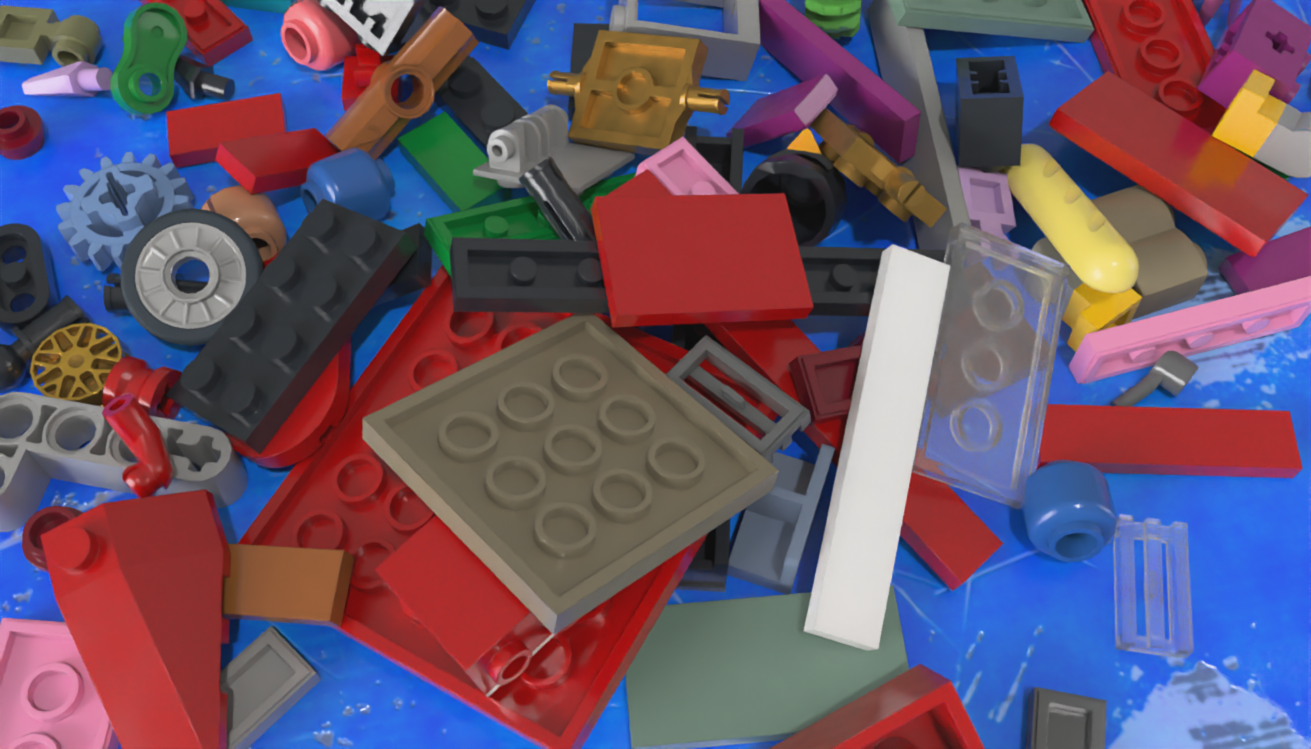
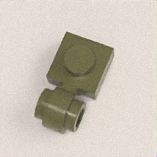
[0,5,102,67]

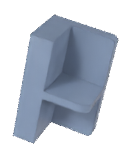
[727,444,835,594]

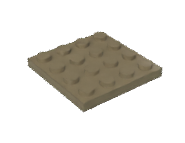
[362,313,779,635]

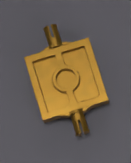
[547,30,730,155]
[810,108,947,228]

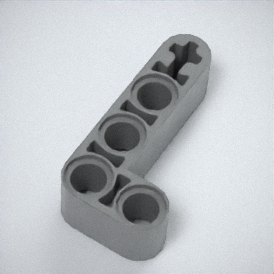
[0,392,249,532]

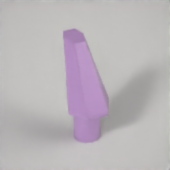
[21,61,113,97]

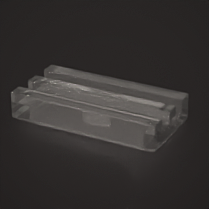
[1113,514,1194,659]

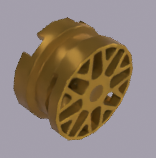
[30,323,129,407]

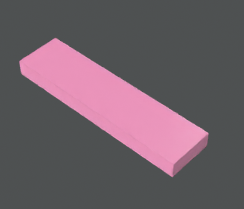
[1069,276,1311,384]

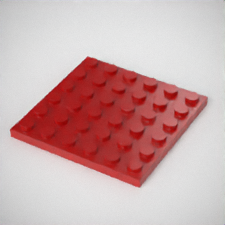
[237,265,778,749]

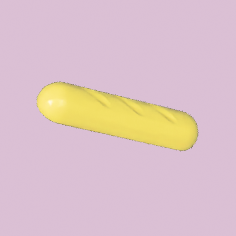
[997,143,1139,294]

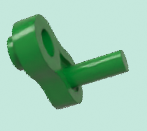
[110,2,187,116]

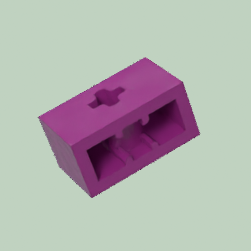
[1197,0,1311,108]

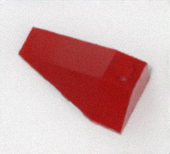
[40,489,231,749]

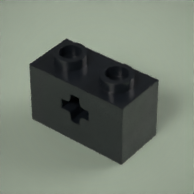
[955,56,1024,173]

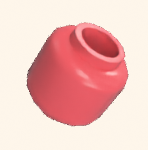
[281,0,363,71]

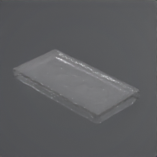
[912,222,1070,509]

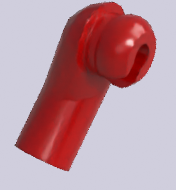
[102,393,175,498]

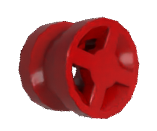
[102,356,182,420]

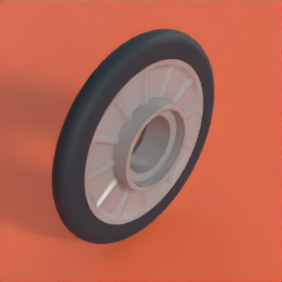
[120,209,263,345]

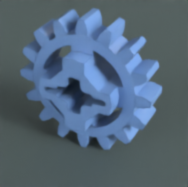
[56,152,194,271]

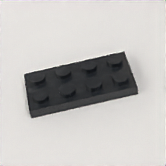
[166,199,418,454]

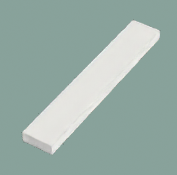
[804,244,950,651]

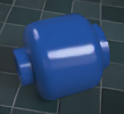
[300,147,395,221]
[1021,460,1117,562]

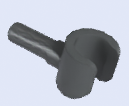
[1110,350,1199,406]

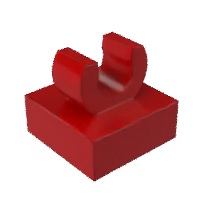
[341,44,403,112]

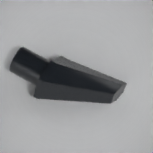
[174,54,235,101]

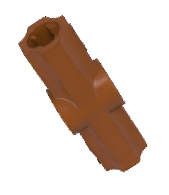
[324,7,479,160]

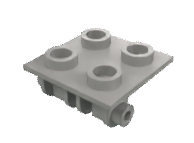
[473,104,635,196]

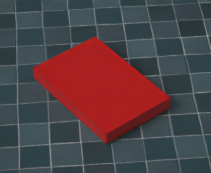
[591,193,814,327]

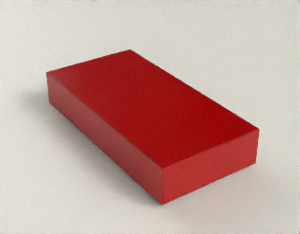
[166,93,288,168]
[215,128,341,195]

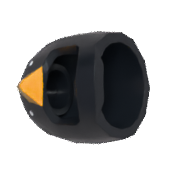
[741,128,848,247]

